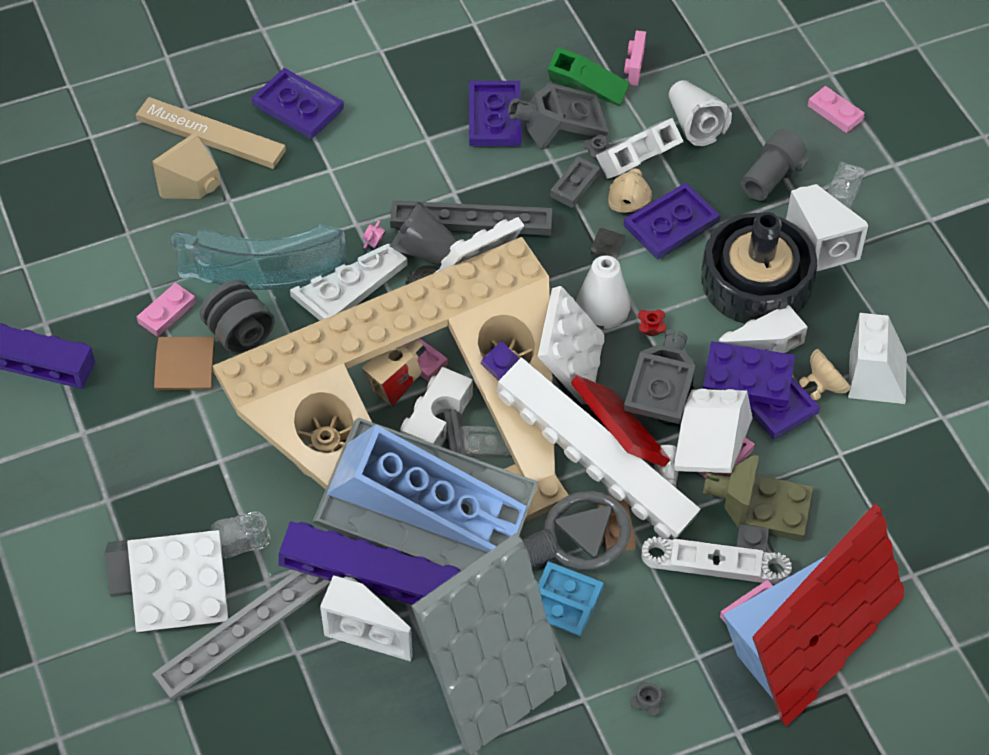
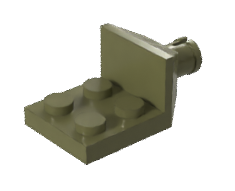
[703,455,813,542]

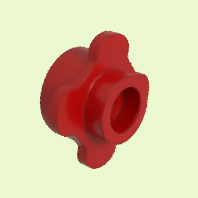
[638,310,666,336]

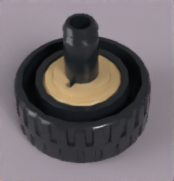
[701,212,817,324]

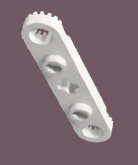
[641,537,792,584]

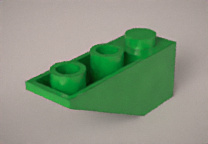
[548,47,630,106]

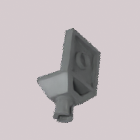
[508,83,608,149]
[624,330,696,424]

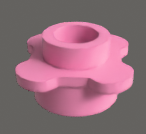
[362,220,386,249]

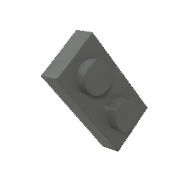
[550,156,600,208]

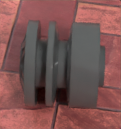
[199,280,275,355]

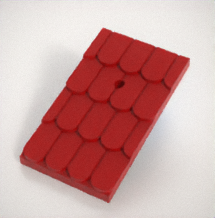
[723,503,904,726]

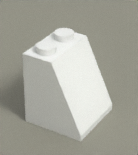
[786,184,868,271]
[848,313,907,404]

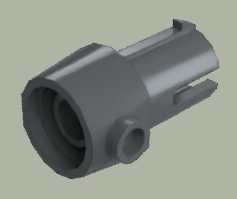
[740,129,809,201]

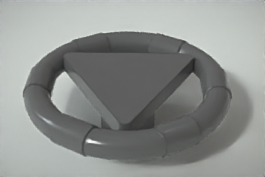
[544,491,631,570]

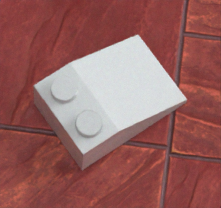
[674,389,753,473]
[320,575,413,661]

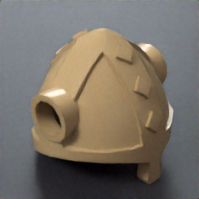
[608,168,652,213]

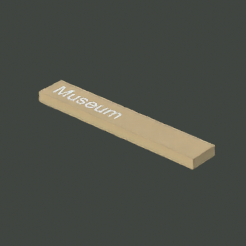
[136,97,286,169]

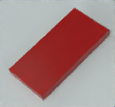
[571,375,671,467]

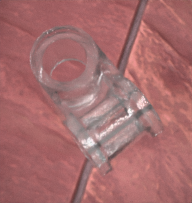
[211,512,271,558]

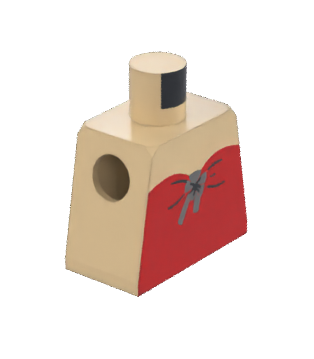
[362,339,426,407]

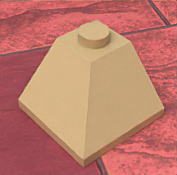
[152,133,220,199]

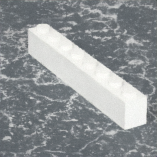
[496,357,700,540]

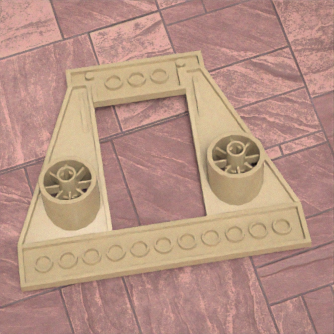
[213,237,568,523]

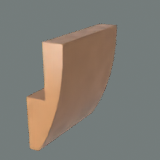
[154,337,215,390]

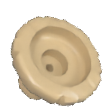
[799,349,851,401]

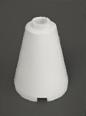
[669,80,732,146]
[576,256,631,329]

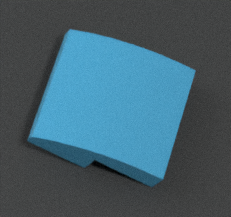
[538,561,604,636]

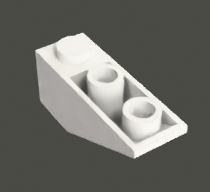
[719,305,807,353]

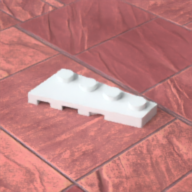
[290,244,407,321]

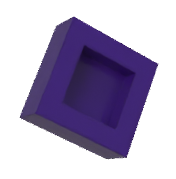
[480,341,520,381]

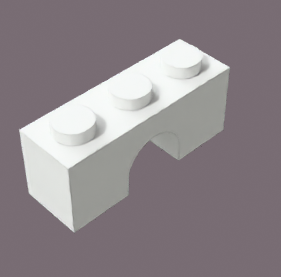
[596,118,683,179]
[400,367,473,447]

